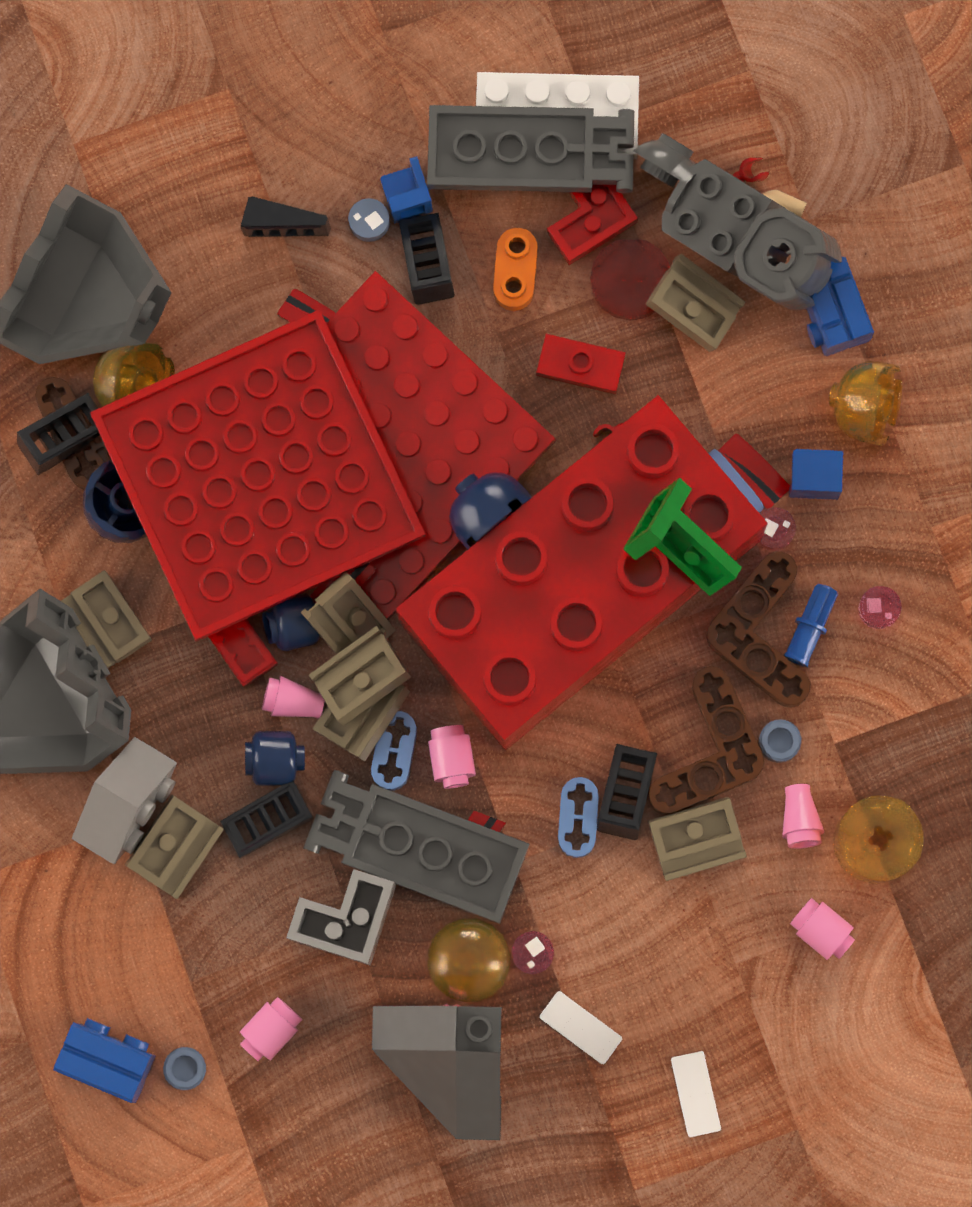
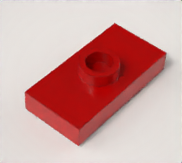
[536,334,626,395]
[208,619,279,688]

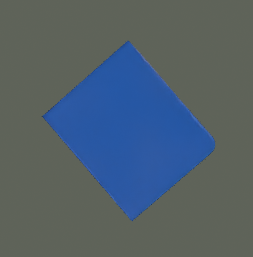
[380,156,433,224]
[789,449,843,500]

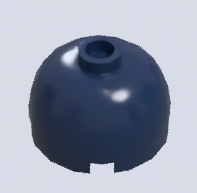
[83,460,147,543]
[449,472,532,550]

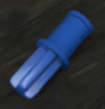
[784,584,838,668]

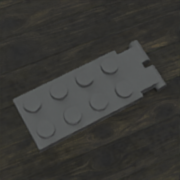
[427,105,635,193]
[303,770,530,924]

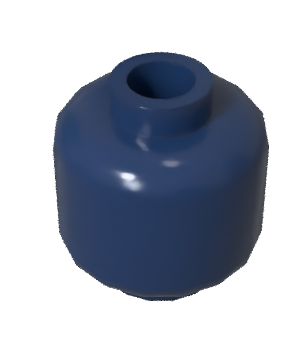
[262,593,320,651]
[245,731,305,786]

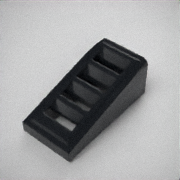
[241,196,331,237]
[399,213,455,305]
[17,393,100,475]
[597,744,657,840]
[220,781,314,859]

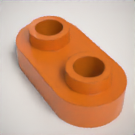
[493,228,538,311]

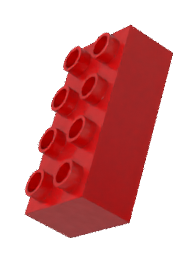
[395,395,768,751]

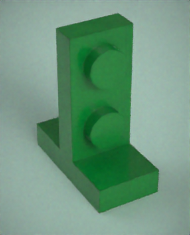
[623,478,742,596]

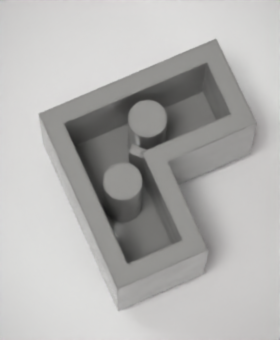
[71,737,177,864]
[286,869,396,966]

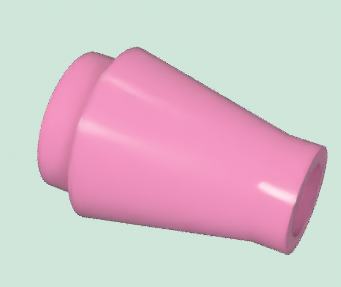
[262,676,325,718]
[782,784,824,849]

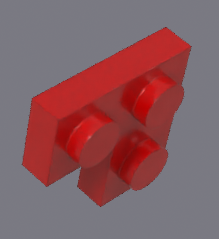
[547,185,638,265]

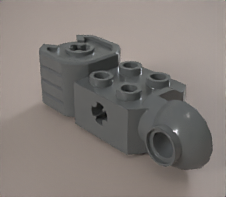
[634,133,842,310]

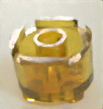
[833,795,924,884]

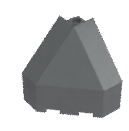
[0,184,172,364]
[0,589,131,774]
[372,1006,502,1140]

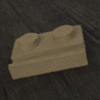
[646,254,746,352]
[61,570,152,668]
[301,572,396,655]
[309,626,411,726]
[313,684,410,762]
[125,795,224,899]
[648,797,747,881]

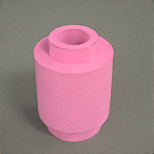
[428,725,476,789]
[790,898,855,960]
[240,997,302,1061]

